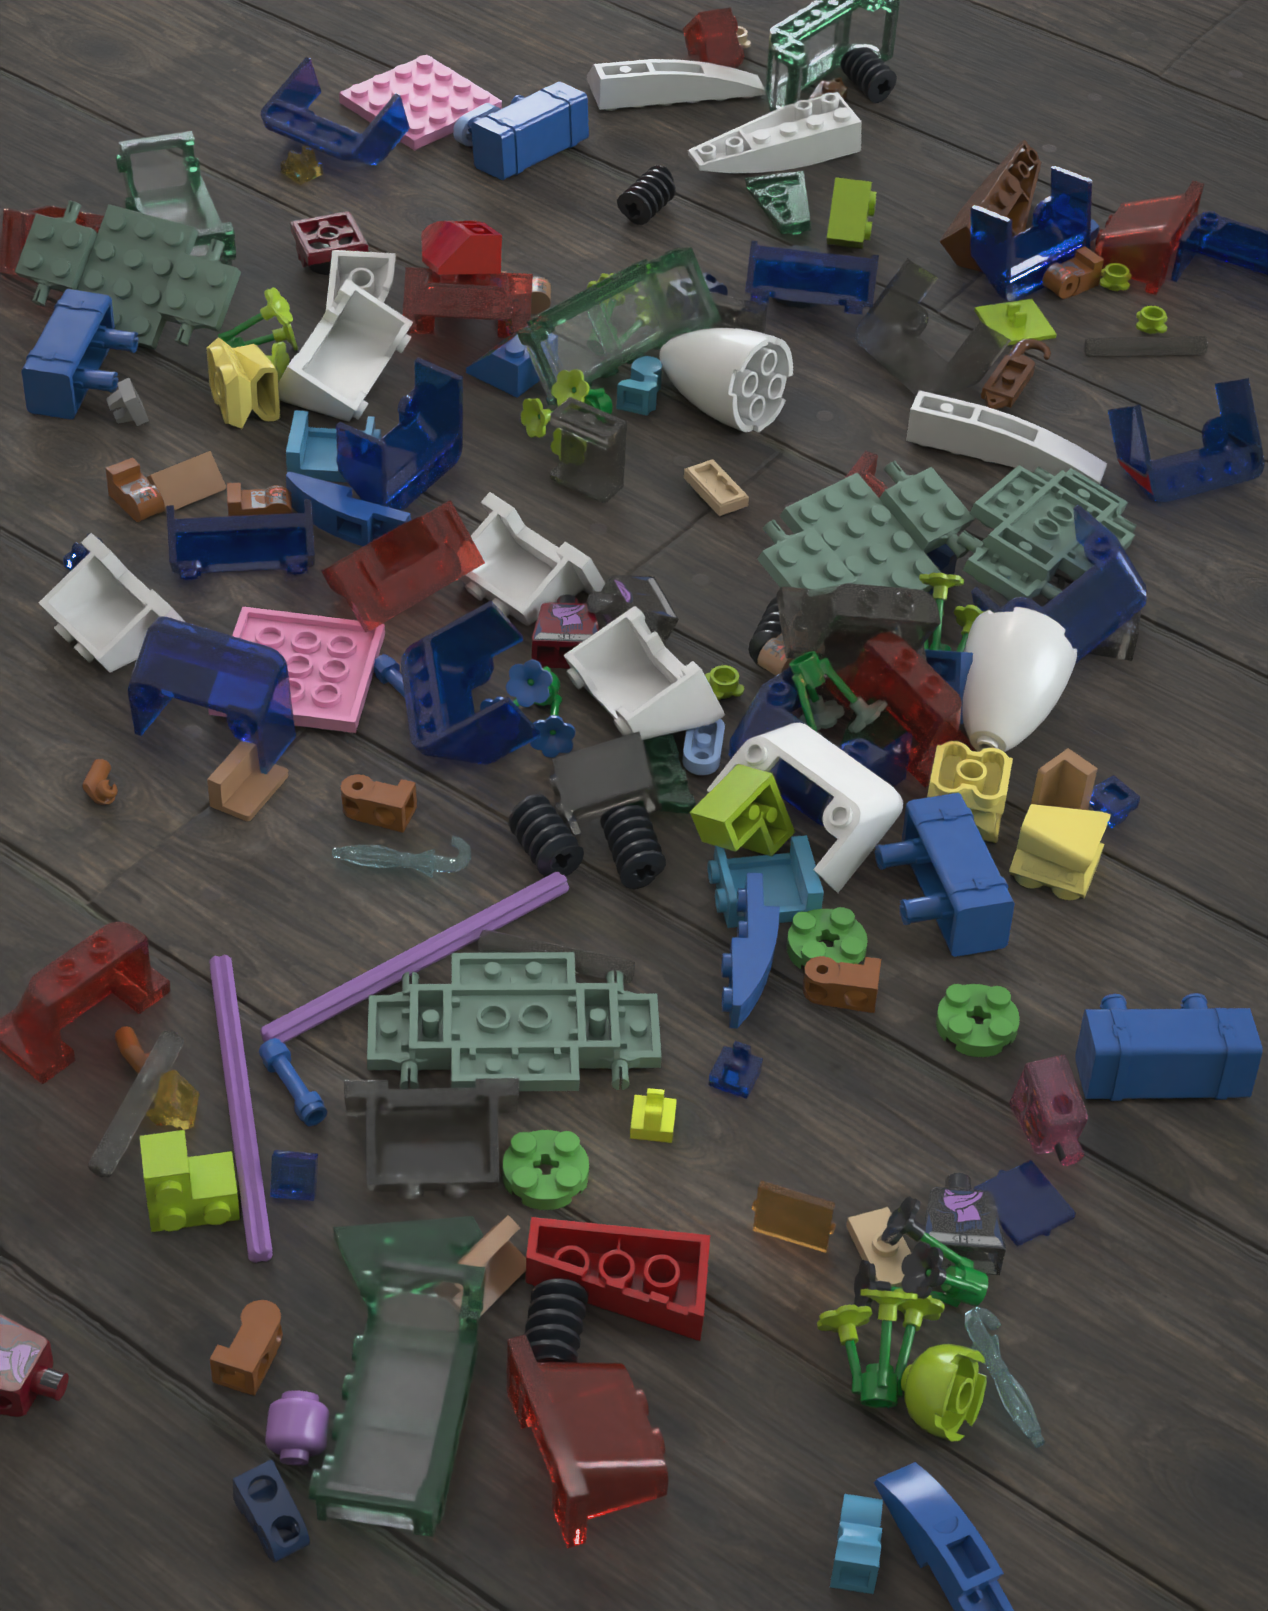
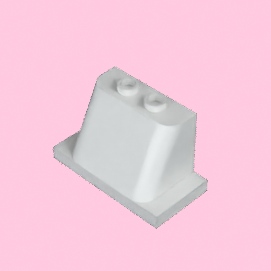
[448,492,610,626]
[38,533,205,673]

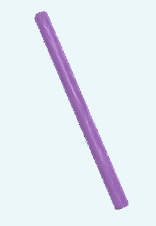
[260,872,569,1043]
[209,954,273,1263]

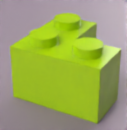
[827,177,877,249]
[690,764,795,856]
[140,1130,240,1232]

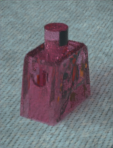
[1009,1054,1088,1166]

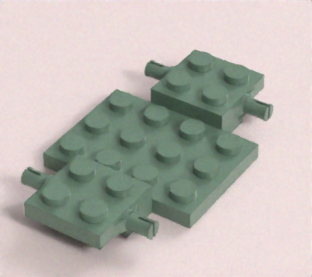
[15,200,241,350]
[757,460,975,623]
[957,465,1137,607]
[367,952,662,1092]

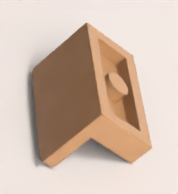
[146,451,226,513]
[207,732,288,821]
[1031,748,1098,810]
[435,1215,526,1323]

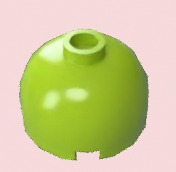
[901,1344,987,1442]

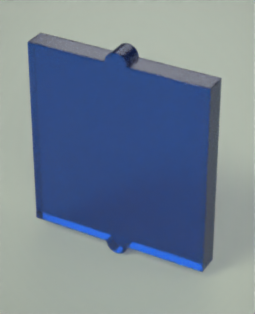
[973,1160,1076,1247]

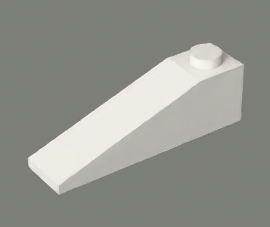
[326,250,396,310]

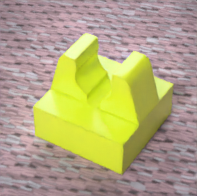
[630,1088,677,1143]

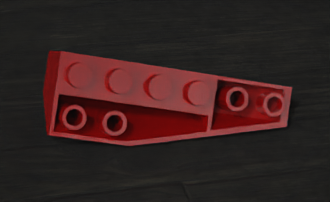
[421,220,502,280]

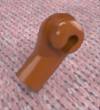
[82,759,118,805]
[115,1026,164,1077]

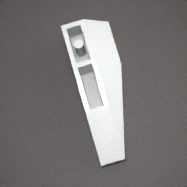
[587,59,765,110]
[688,92,861,173]
[906,390,1107,485]

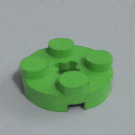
[787,907,868,969]
[936,984,1020,1057]
[502,1130,589,1210]

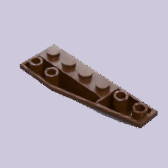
[939,139,1042,276]

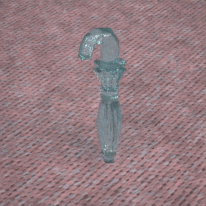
[332,836,471,878]
[964,1307,1045,1448]

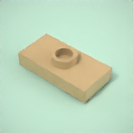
[684,459,749,516]
[846,1207,911,1287]

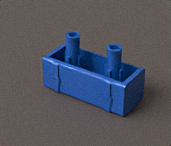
[468,81,589,180]
[21,289,138,419]
[875,793,1015,957]
[1075,993,1263,1101]

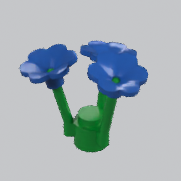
[479,660,576,758]

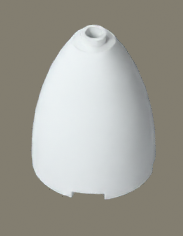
[659,328,793,432]
[962,607,1077,752]

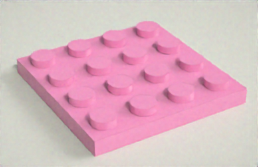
[339,55,502,151]
[208,607,385,733]

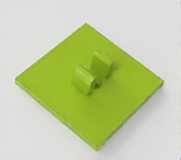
[975,299,1057,347]

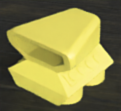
[207,337,280,429]
[927,741,1013,843]
[1009,804,1111,900]

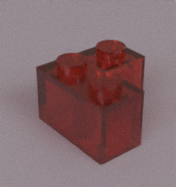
[683,7,744,69]

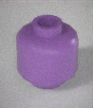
[265,1391,330,1465]

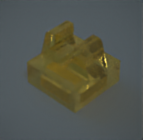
[280,145,323,185]
[146,1069,200,1131]

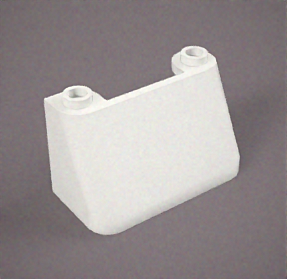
[278,279,413,422]
[564,606,725,741]

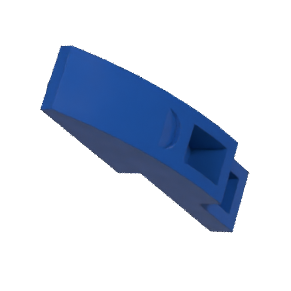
[286,471,411,548]
[721,873,780,1028]
[874,1462,1014,1611]

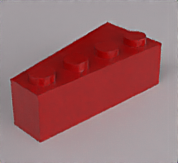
[526,1217,710,1341]

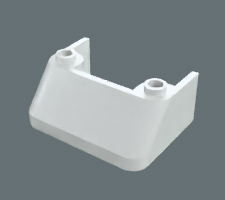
[707,723,903,893]

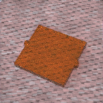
[751,1181,836,1253]

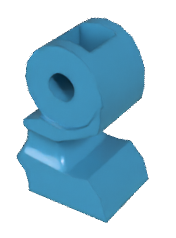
[616,356,662,416]
[830,1494,883,1594]

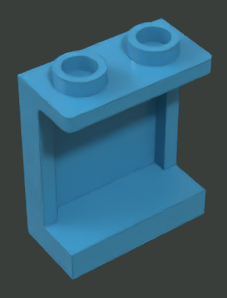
[286,410,381,484]
[707,835,824,928]

